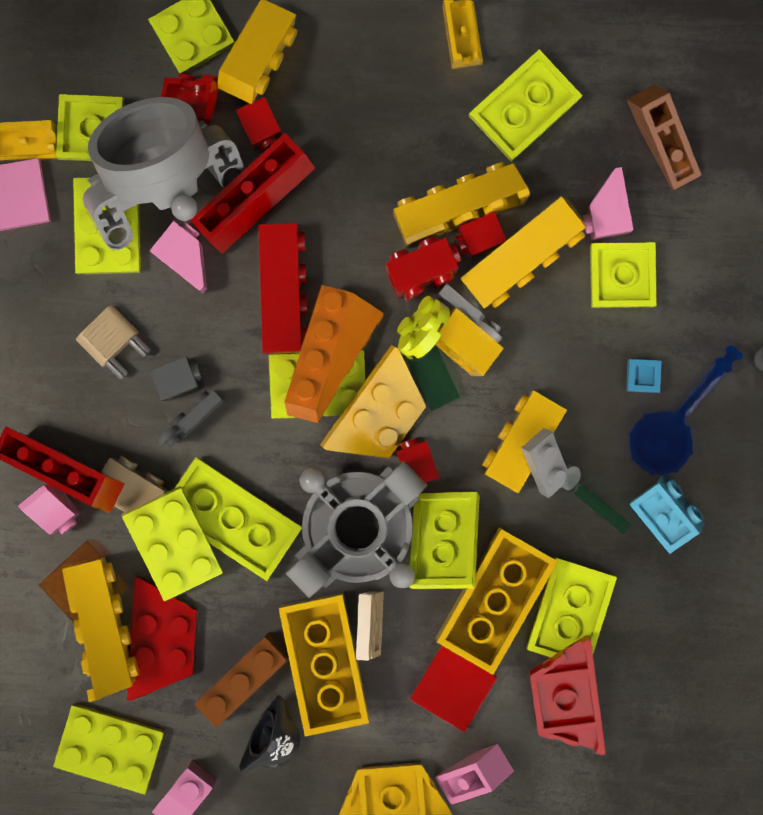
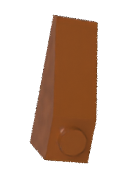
[627,84,702,190]

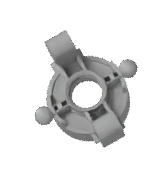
[83,97,245,250]
[286,461,427,598]

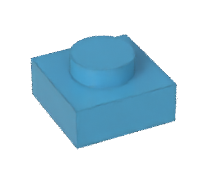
[626,359,662,393]

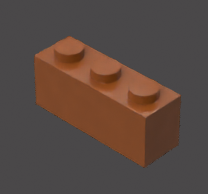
[194,633,289,728]

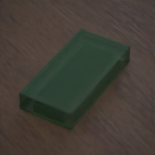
[406,345,461,411]
[570,484,630,535]

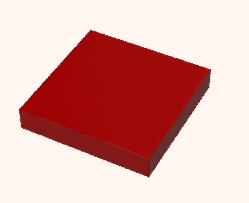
[410,645,497,733]

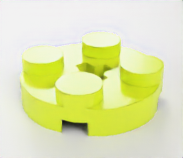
[397,296,450,359]

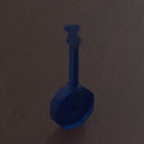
[627,345,743,475]

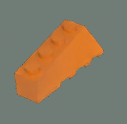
[284,285,384,423]

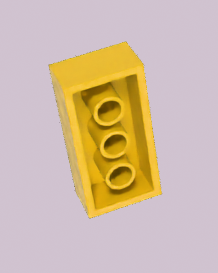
[435,527,558,675]
[279,592,369,737]

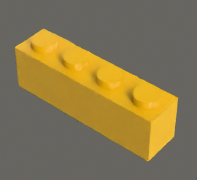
[393,162,530,248]
[460,196,588,308]
[62,556,139,702]

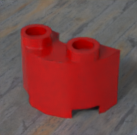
[161,74,219,125]

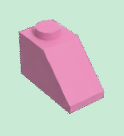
[582,167,633,241]
[150,221,207,294]
[18,485,80,535]
[434,743,514,805]
[152,761,217,815]

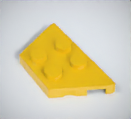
[320,345,426,458]
[339,762,453,815]

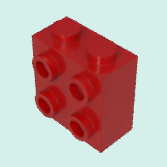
[385,236,461,301]

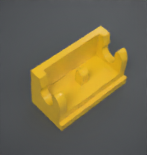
[442,0,483,69]
[0,120,58,162]
[435,308,504,376]

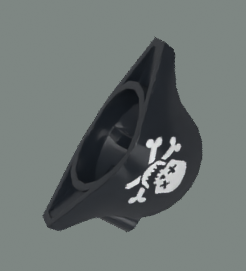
[239,695,301,772]

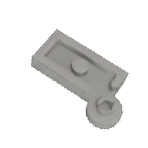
[438,284,502,343]
[521,428,581,498]

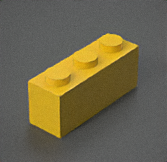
[217,0,298,104]
[482,390,567,494]

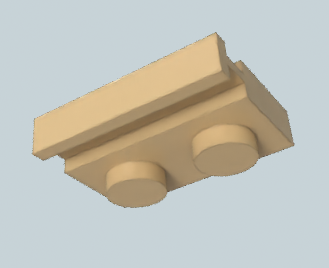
[356,591,384,661]

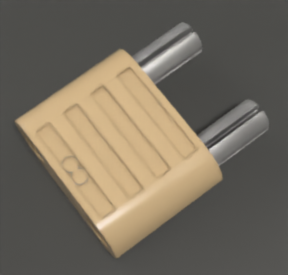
[76,305,151,379]

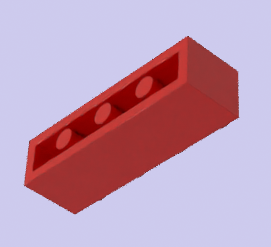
[190,133,315,254]
[258,223,308,355]
[0,426,125,513]

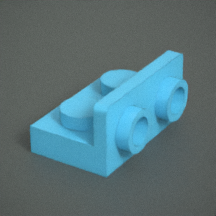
[629,474,704,554]

